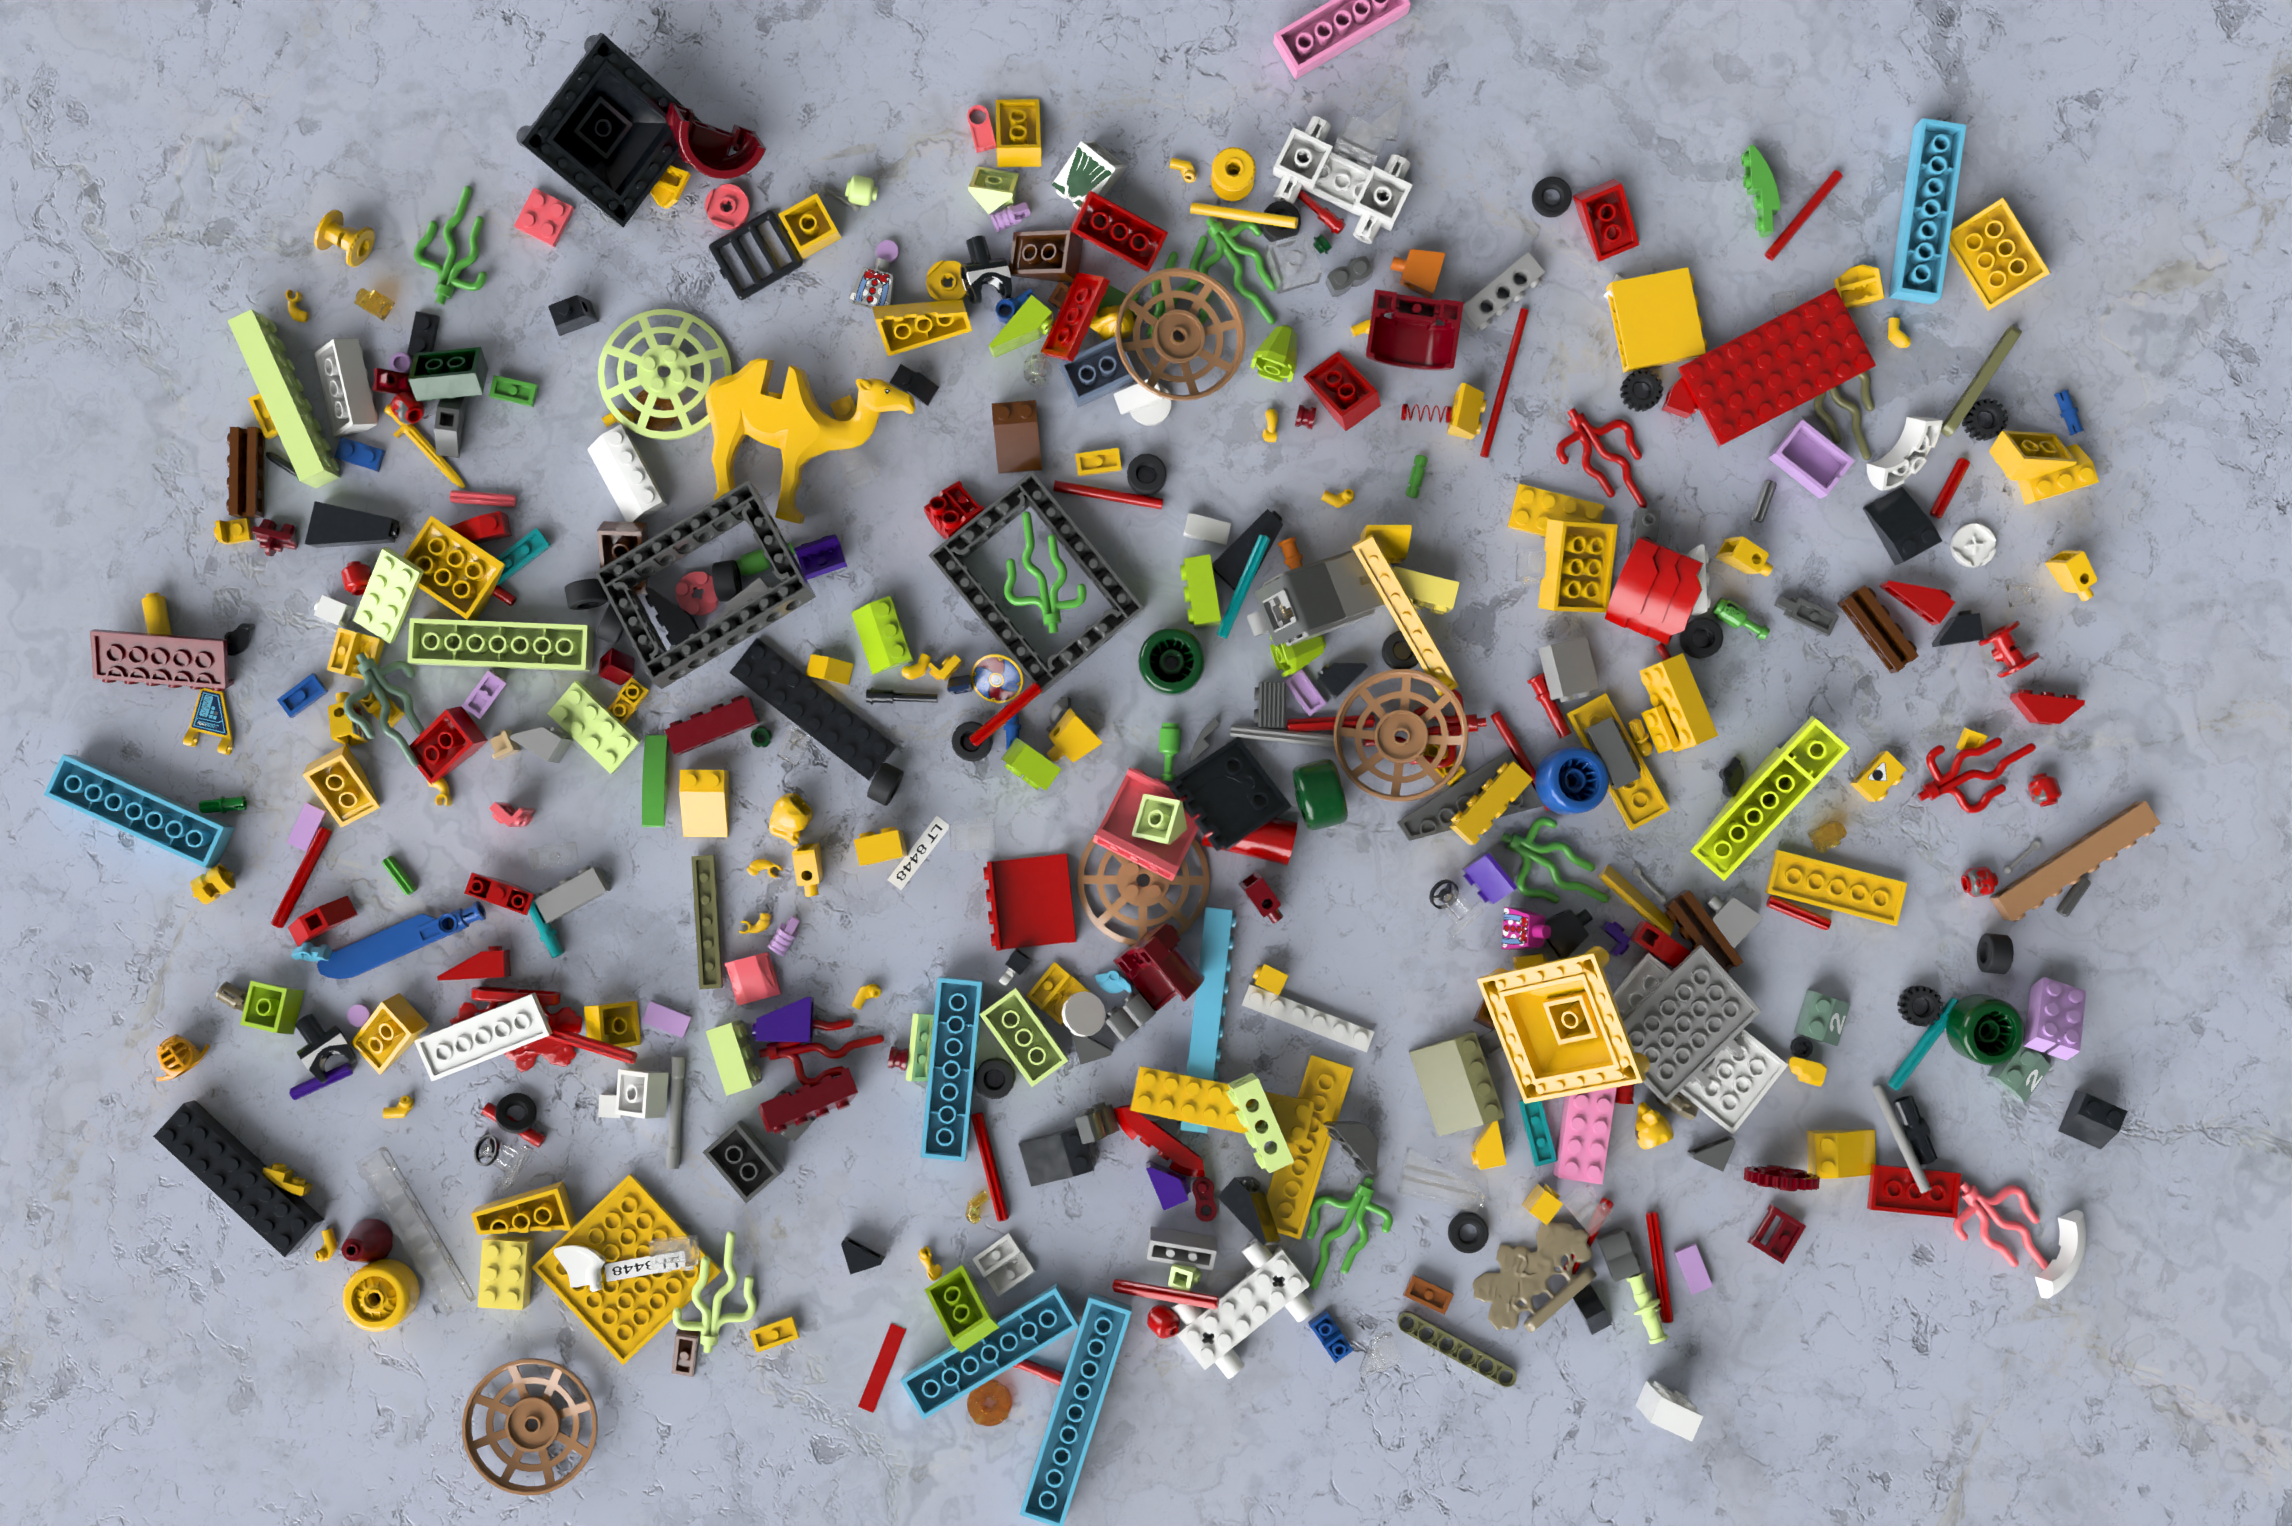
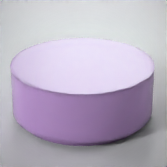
[876,240,899,263]
[390,352,413,374]
[347,1004,372,1027]

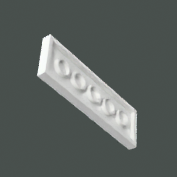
[414,993,552,1081]

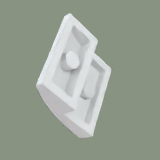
[972,1233,1036,1297]

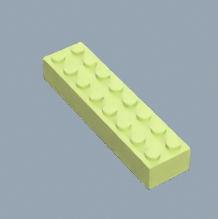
[227,309,340,488]
[407,618,594,672]

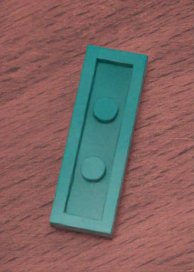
[496,528,551,586]
[1518,1099,1557,1167]

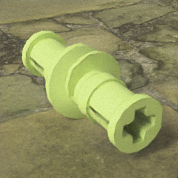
[1626,1272,1669,1344]

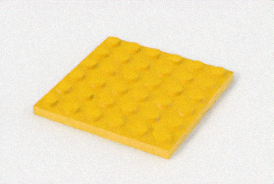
[532,1173,723,1365]

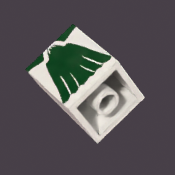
[1052,140,1128,210]

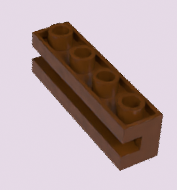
[226,427,265,518]
[1837,585,1919,674]
[1663,890,1743,974]

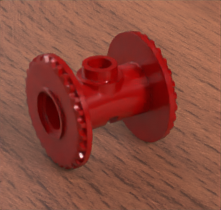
[1978,620,2039,678]

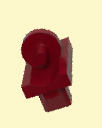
[373,368,413,395]
[251,519,298,557]

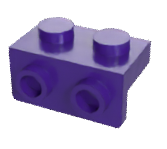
[794,534,847,580]

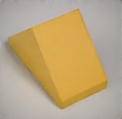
[806,654,854,685]

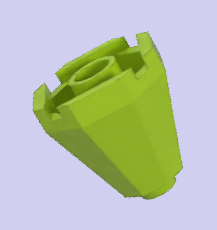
[1250,325,1297,382]
[1270,635,1326,677]

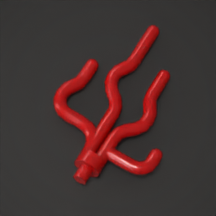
[1556,407,1648,508]
[1363,689,1487,768]
[1917,737,2036,813]
[759,1018,884,1087]

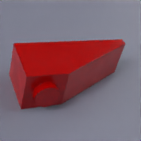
[449,511,512,545]
[1879,580,1956,626]
[437,946,511,981]

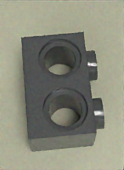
[1627,507,1661,555]

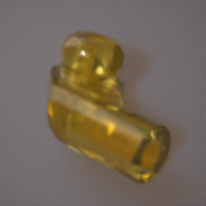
[965,1190,990,1224]

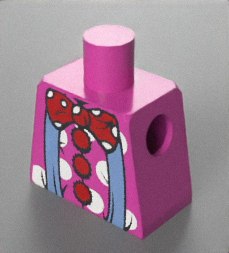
[1501,907,1551,950]

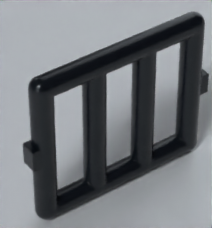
[709,210,803,300]

